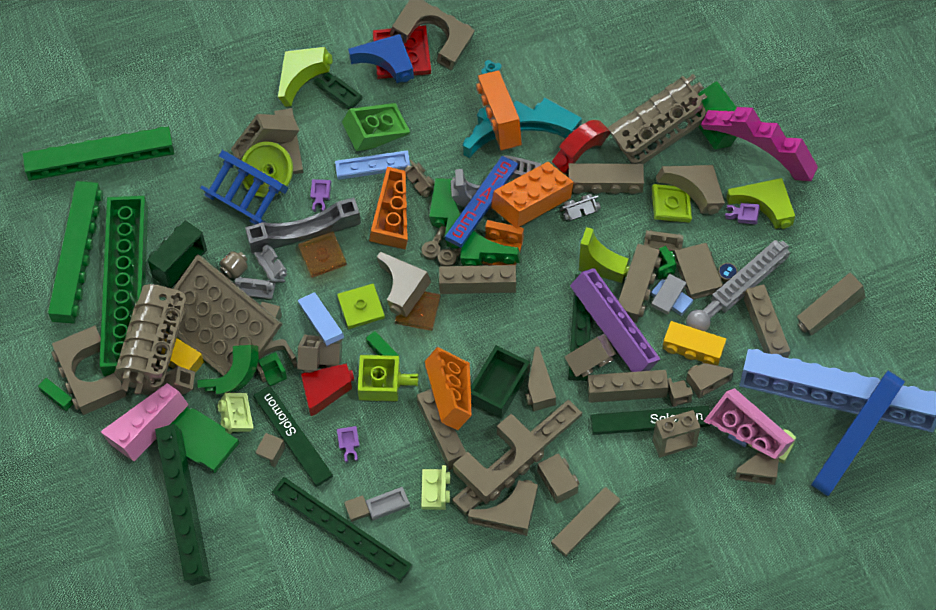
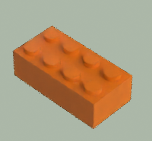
[491,162,574,228]

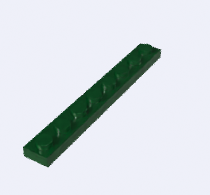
[272,477,413,583]

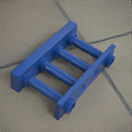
[200,150,288,224]

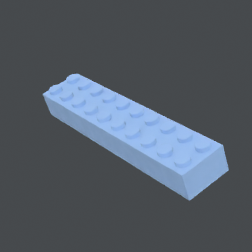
[740,349,936,432]

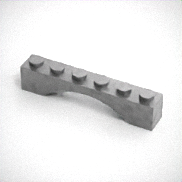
[245,198,361,254]

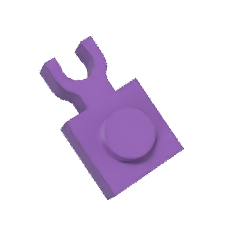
[310,179,332,212]
[725,203,760,224]
[337,426,360,463]

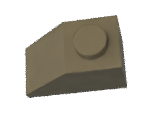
[686,363,733,398]
[735,453,779,485]

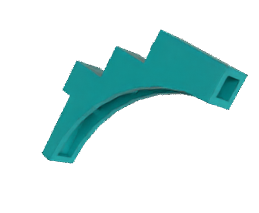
[462,98,582,159]

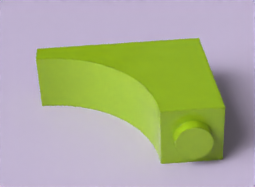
[278,47,333,107]
[726,178,795,229]
[579,227,630,283]

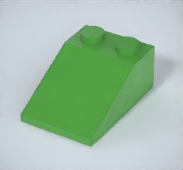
[342,103,410,151]

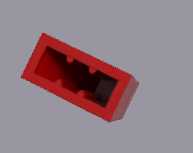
[301,363,355,416]

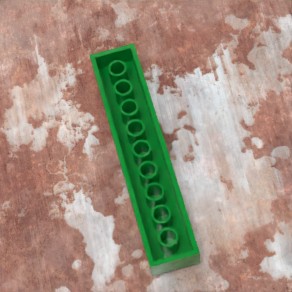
[100,196,148,377]

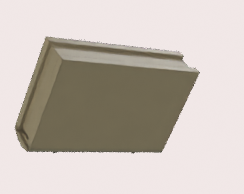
[674,243,723,300]

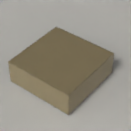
[344,495,370,522]

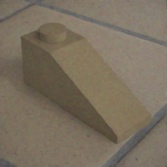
[525,346,556,411]

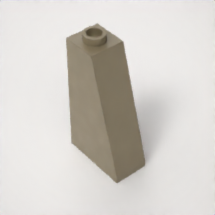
[797,272,866,336]

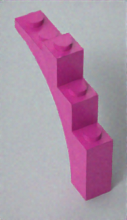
[701,107,818,181]

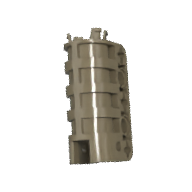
[607,74,707,164]
[115,284,186,394]

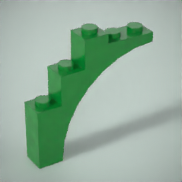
[429,178,521,266]

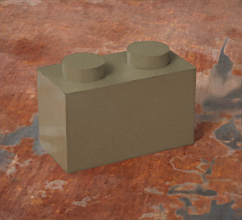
[537,453,580,504]

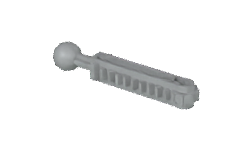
[686,240,790,332]

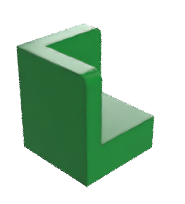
[258,352,287,386]

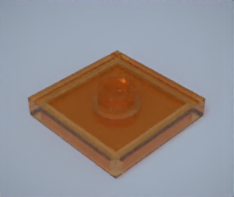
[298,232,347,278]
[395,291,441,331]

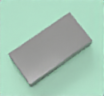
[651,274,686,315]
[365,487,410,521]

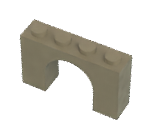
[390,0,475,70]
[51,326,126,415]
[453,414,544,504]

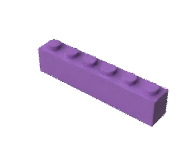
[570,268,660,372]

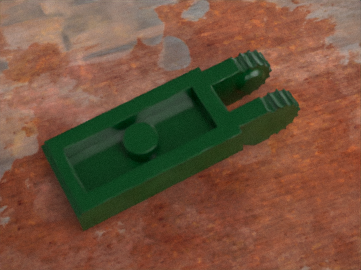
[314,72,362,110]

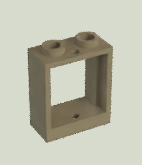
[653,410,701,458]

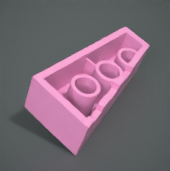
[100,384,189,461]
[704,388,795,459]

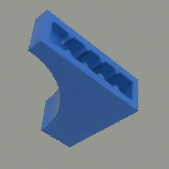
[348,34,414,83]

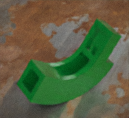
[197,345,259,395]

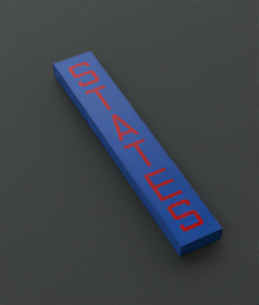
[445,156,518,248]

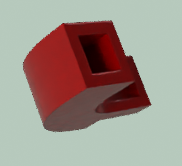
[552,120,611,174]

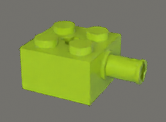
[358,355,419,401]

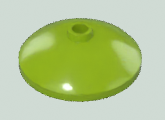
[242,142,293,197]

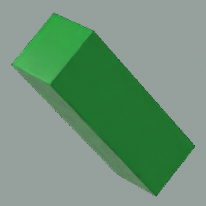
[366,331,399,356]
[38,378,74,412]

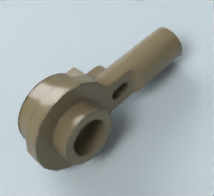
[422,226,446,260]
[438,247,462,266]

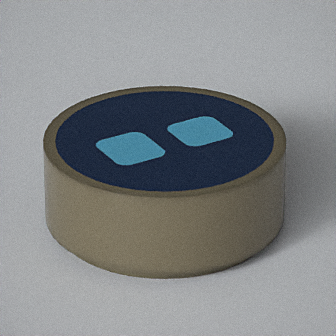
[718,263,738,282]

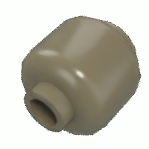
[219,251,248,279]

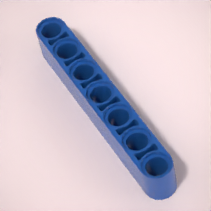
[811,370,905,496]

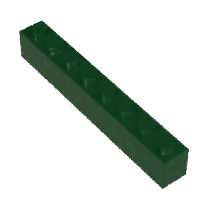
[155,424,211,586]

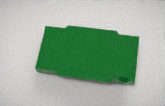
[170,407,239,473]

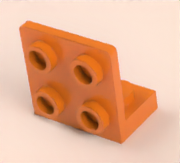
[482,220,524,266]

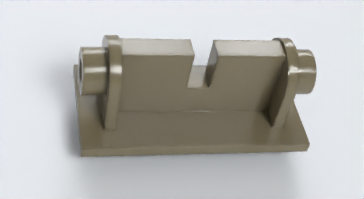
[404,160,435,197]
[644,230,684,252]

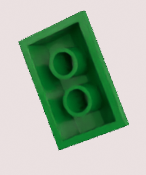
[695,81,737,150]

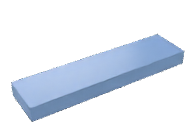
[335,150,410,180]
[298,292,344,346]

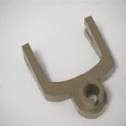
[256,339,297,382]

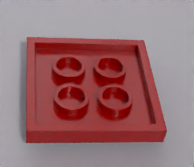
[373,25,431,79]

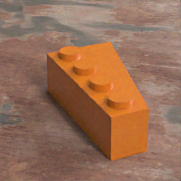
[476,70,522,150]
[369,166,408,250]
[424,347,472,430]

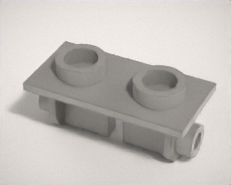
[560,194,601,221]
[254,245,287,282]
[235,277,276,299]

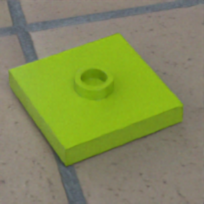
[651,184,692,223]
[337,283,385,329]

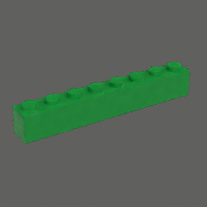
[23,126,175,181]
[48,181,103,324]

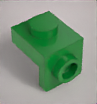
[657,246,677,279]

